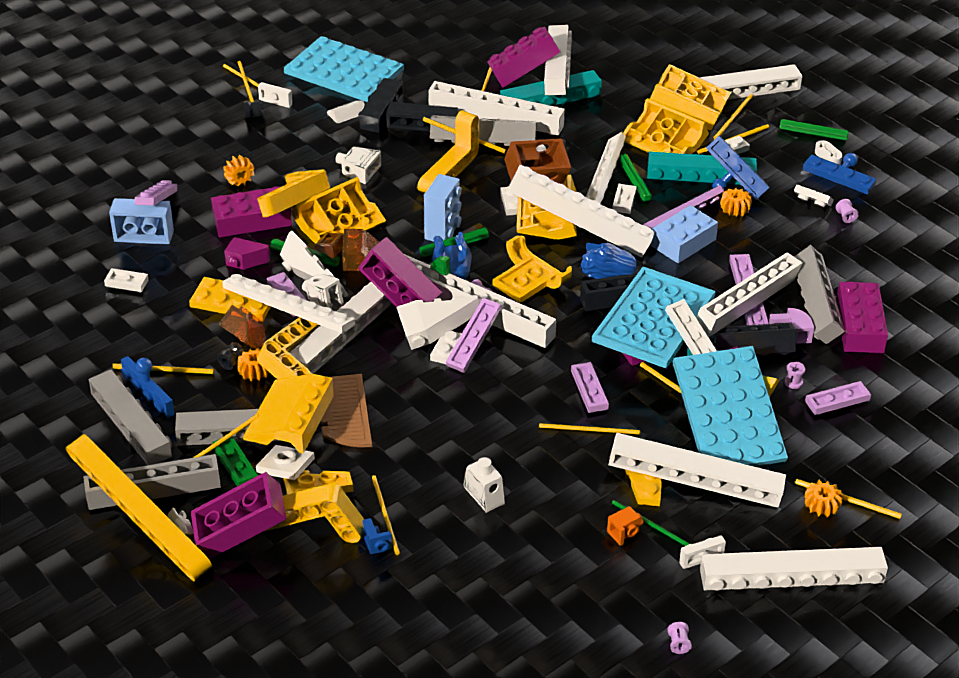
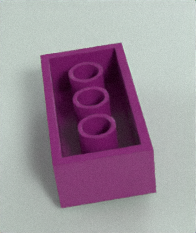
[488,26,560,88]
[211,186,292,237]
[358,237,442,307]
[836,282,888,353]
[191,472,286,558]

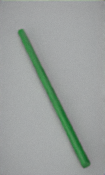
[612,500,689,546]

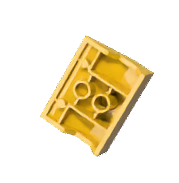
[650,64,731,131]
[623,98,709,154]
[517,175,577,240]
[292,177,386,244]
[243,374,334,454]

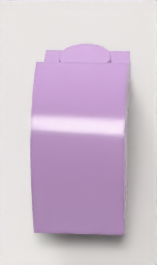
[769,308,814,344]

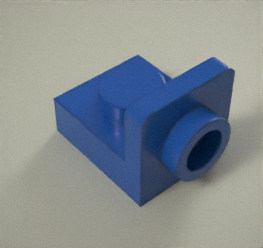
[362,518,392,554]

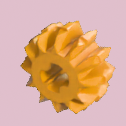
[223,155,255,187]
[720,188,752,217]
[237,348,270,381]
[804,480,842,518]

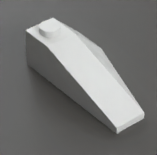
[280,231,348,297]
[397,295,480,350]

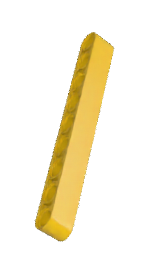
[66,434,212,581]

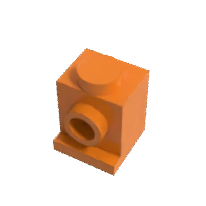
[607,506,643,546]

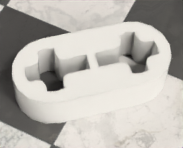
[815,141,842,165]

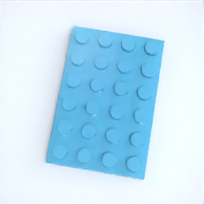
[284,36,404,102]
[592,267,715,368]
[672,346,788,467]

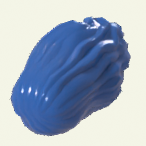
[432,232,472,280]
[581,243,636,279]

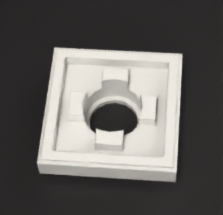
[256,445,315,480]

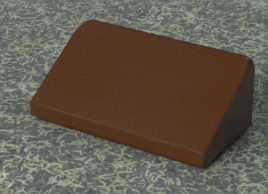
[315,232,345,258]

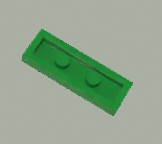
[212,436,258,487]

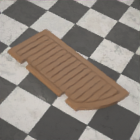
[321,374,372,447]

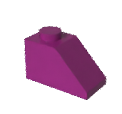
[224,237,270,269]

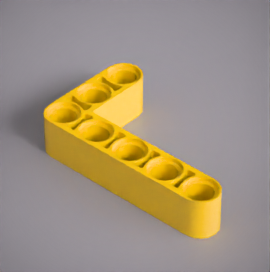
[417,110,479,193]
[257,169,330,217]
[257,317,321,379]
[265,484,364,543]

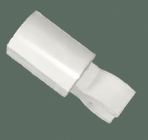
[168,508,194,541]

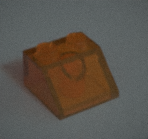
[342,228,380,271]
[218,305,266,350]

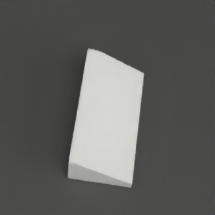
[327,101,365,123]

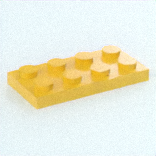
[189,277,271,321]

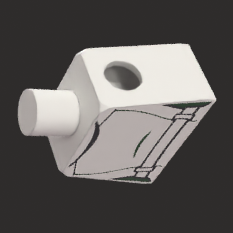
[336,147,381,184]
[302,274,344,312]
[464,457,505,513]

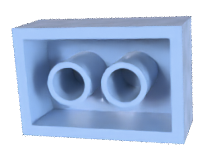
[424,174,461,241]
[109,198,174,244]
[651,205,718,263]

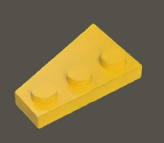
[625,469,662,506]
[283,470,353,495]

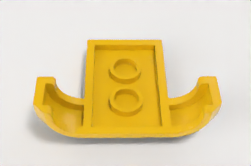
[493,236,572,303]

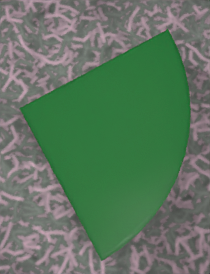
[430,256,450,276]

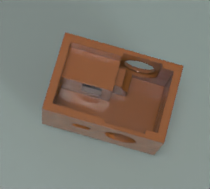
[504,139,571,184]

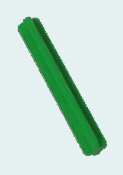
[780,119,849,141]
[619,154,652,202]
[420,228,489,257]
[270,239,340,267]

